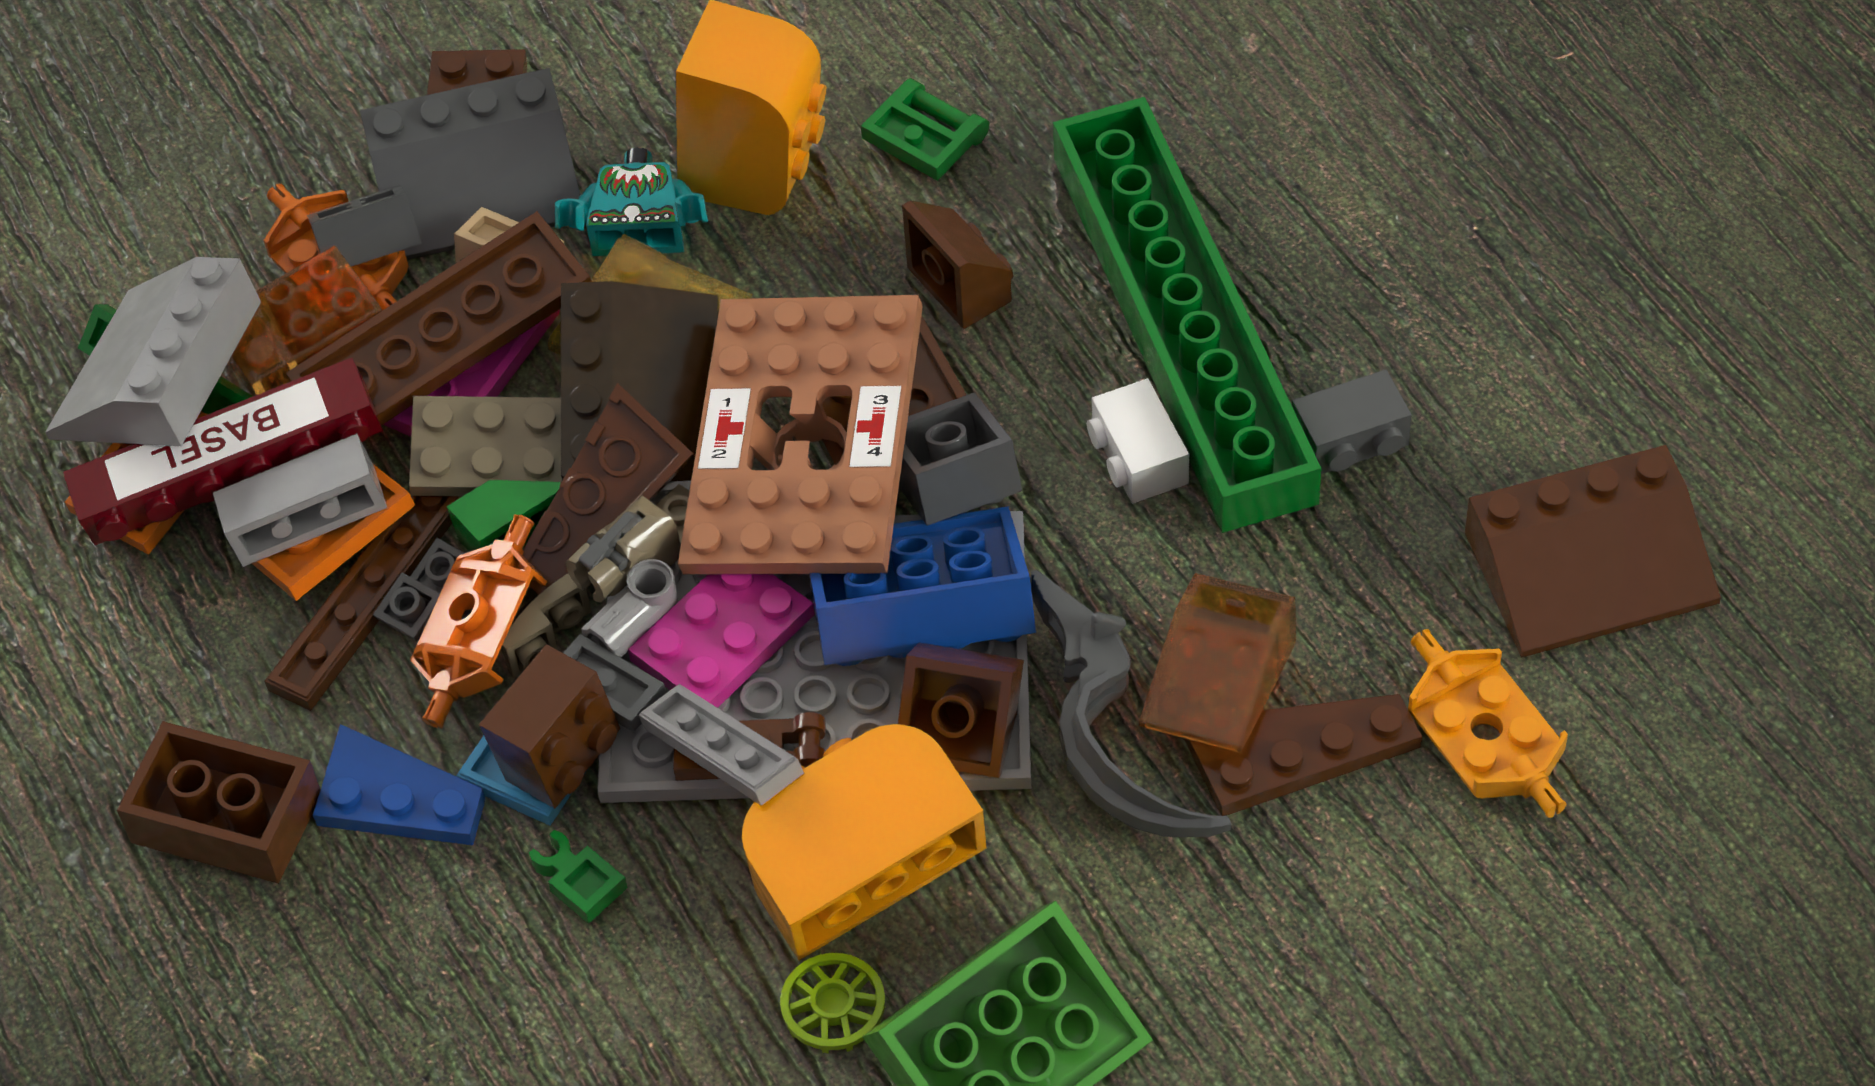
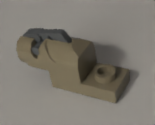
[565,484,689,602]

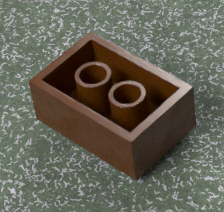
[117,721,321,884]

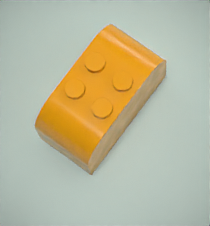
[676,0,827,215]
[742,724,987,961]

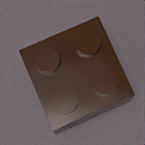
[479,644,621,809]

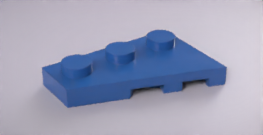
[313,724,486,845]

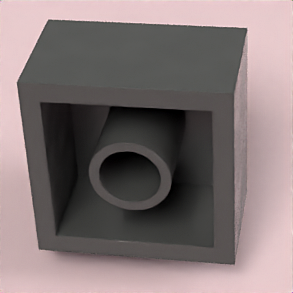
[899,392,1022,526]

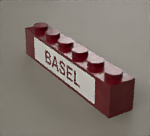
[63,357,383,545]

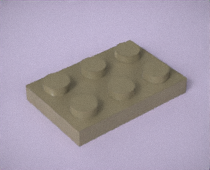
[409,396,562,496]

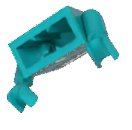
[555,147,708,256]

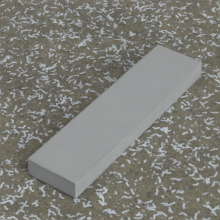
[638,684,804,806]

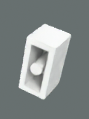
[1086,378,1189,504]

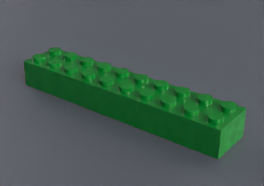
[1053,97,1321,533]

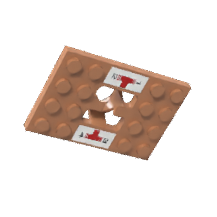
[678,295,923,574]

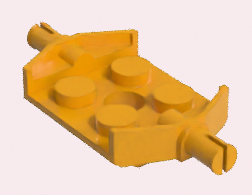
[1408,629,1568,818]

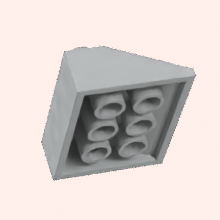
[45,257,261,446]

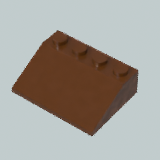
[1465,445,1721,658]

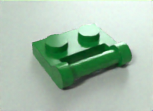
[861,78,990,181]

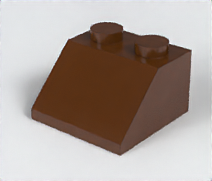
[902,200,1013,330]
[898,643,1024,778]

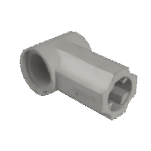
[581,559,679,658]

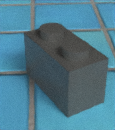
[1292,369,1412,474]

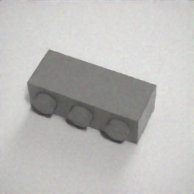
[213,434,388,567]

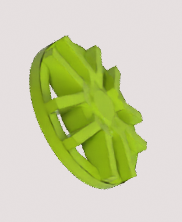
[780,953,886,1054]

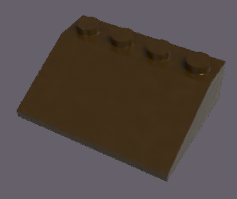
[561,281,719,482]

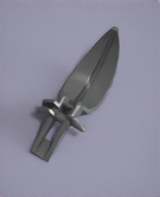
[1031,570,1232,837]

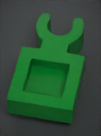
[529,830,628,924]

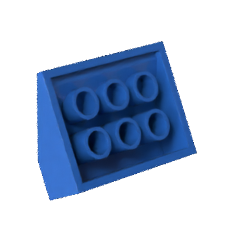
[809,506,1036,666]

